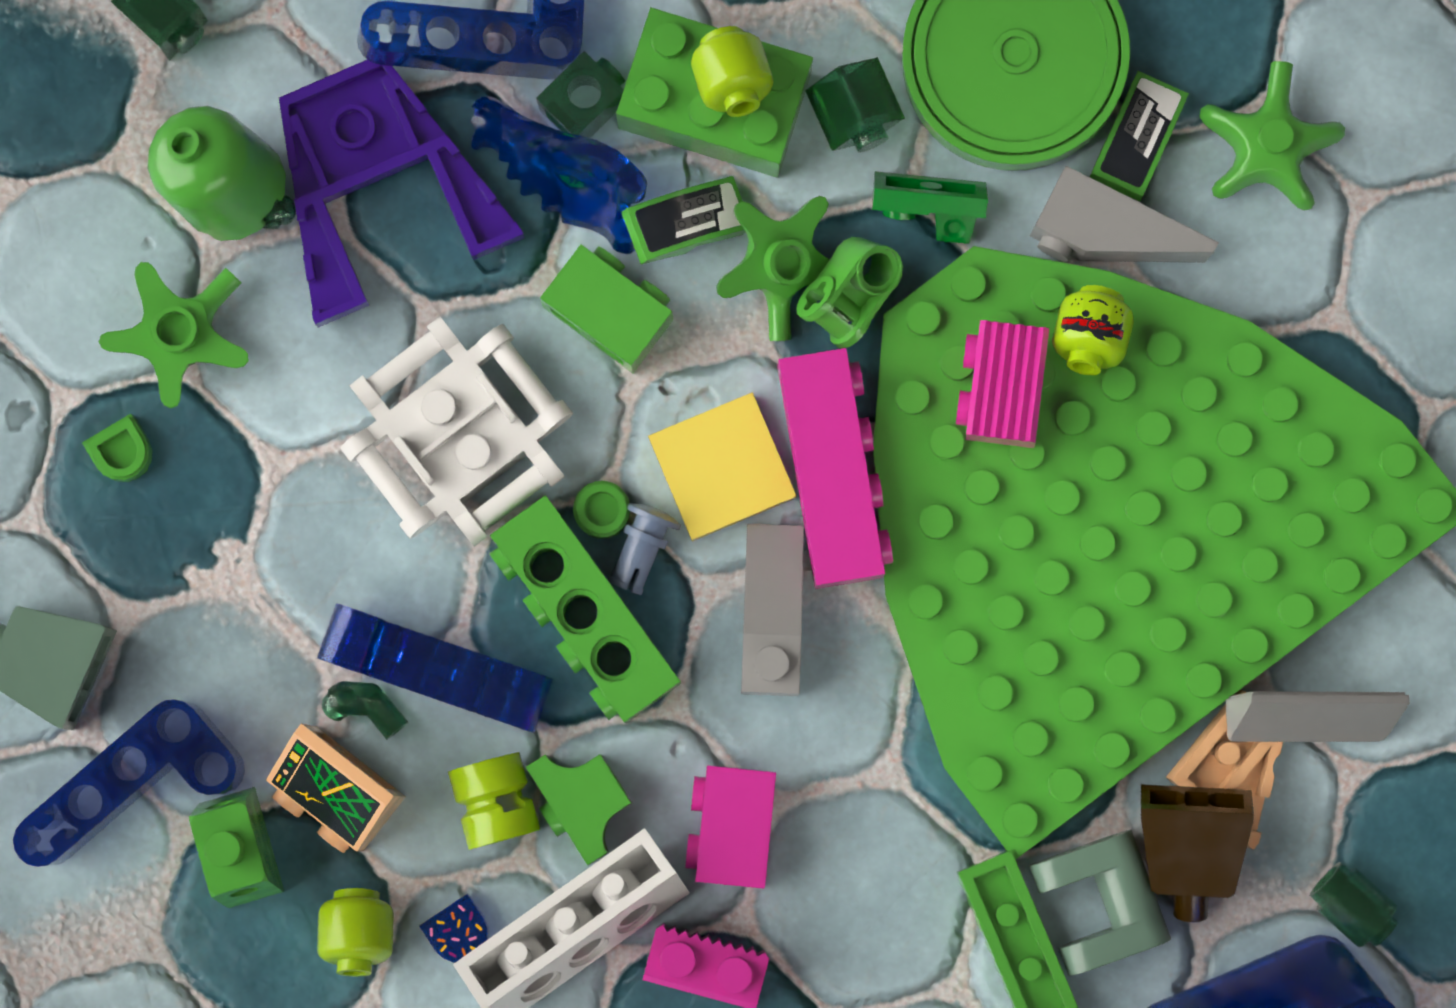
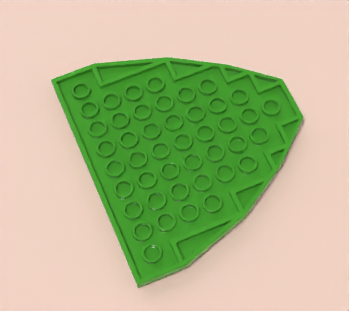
[873,246,1456,860]

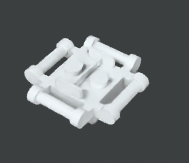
[341,316,573,547]

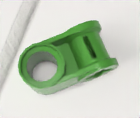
[797,237,903,349]

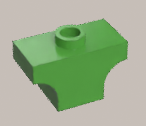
[526,754,632,865]

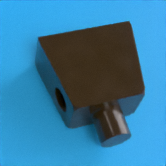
[1140,784,1254,923]

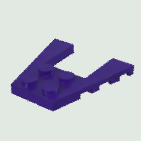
[279,53,525,328]

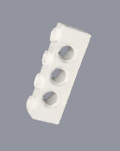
[453,828,690,1008]

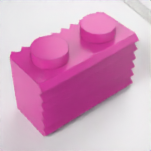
[956,320,1049,448]
[642,922,769,1008]

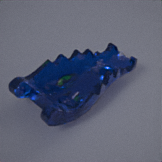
[470,96,648,254]

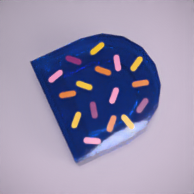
[419,893,489,963]

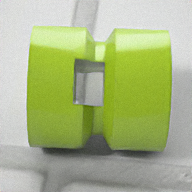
[448,752,541,850]

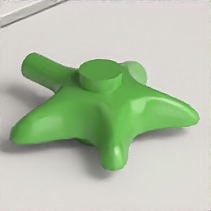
[1199,61,1345,211]
[716,196,830,341]
[98,262,249,408]

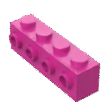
[777,348,893,589]

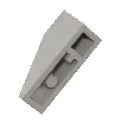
[1030,166,1219,263]
[741,524,804,696]

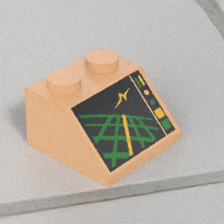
[266,723,406,853]

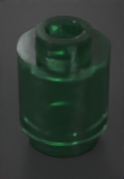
[1309,862,1398,948]

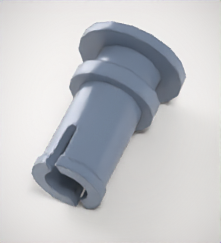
[608,503,681,595]

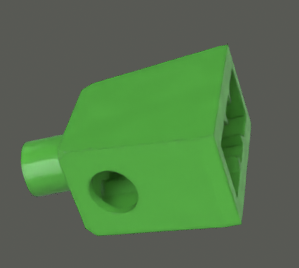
[189,787,285,908]

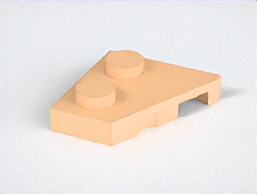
[1166,690,1283,850]

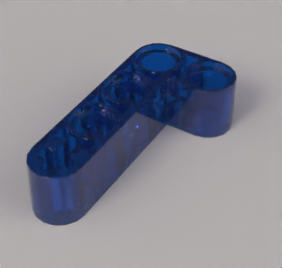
[357,0,584,80]
[316,603,553,733]
[13,699,245,867]

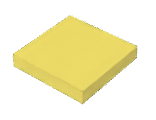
[648,392,797,542]

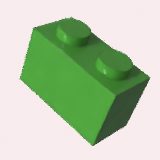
[540,244,673,374]

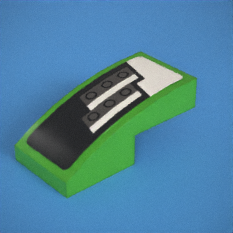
[1089,71,1189,202]
[621,176,746,264]

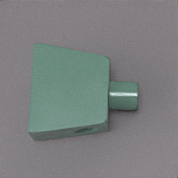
[0,606,117,730]

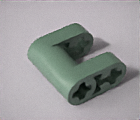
[1029,829,1171,976]

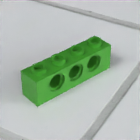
[489,495,681,723]

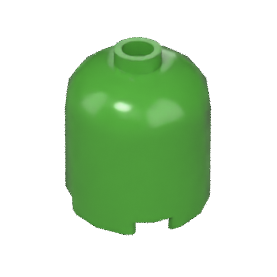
[147,106,286,241]

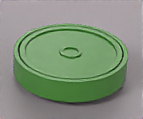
[902,0,1130,171]

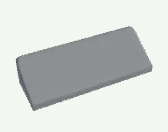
[1226,691,1410,742]

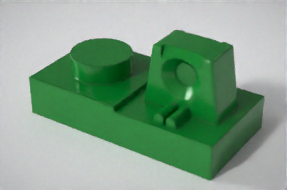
[872,171,988,244]

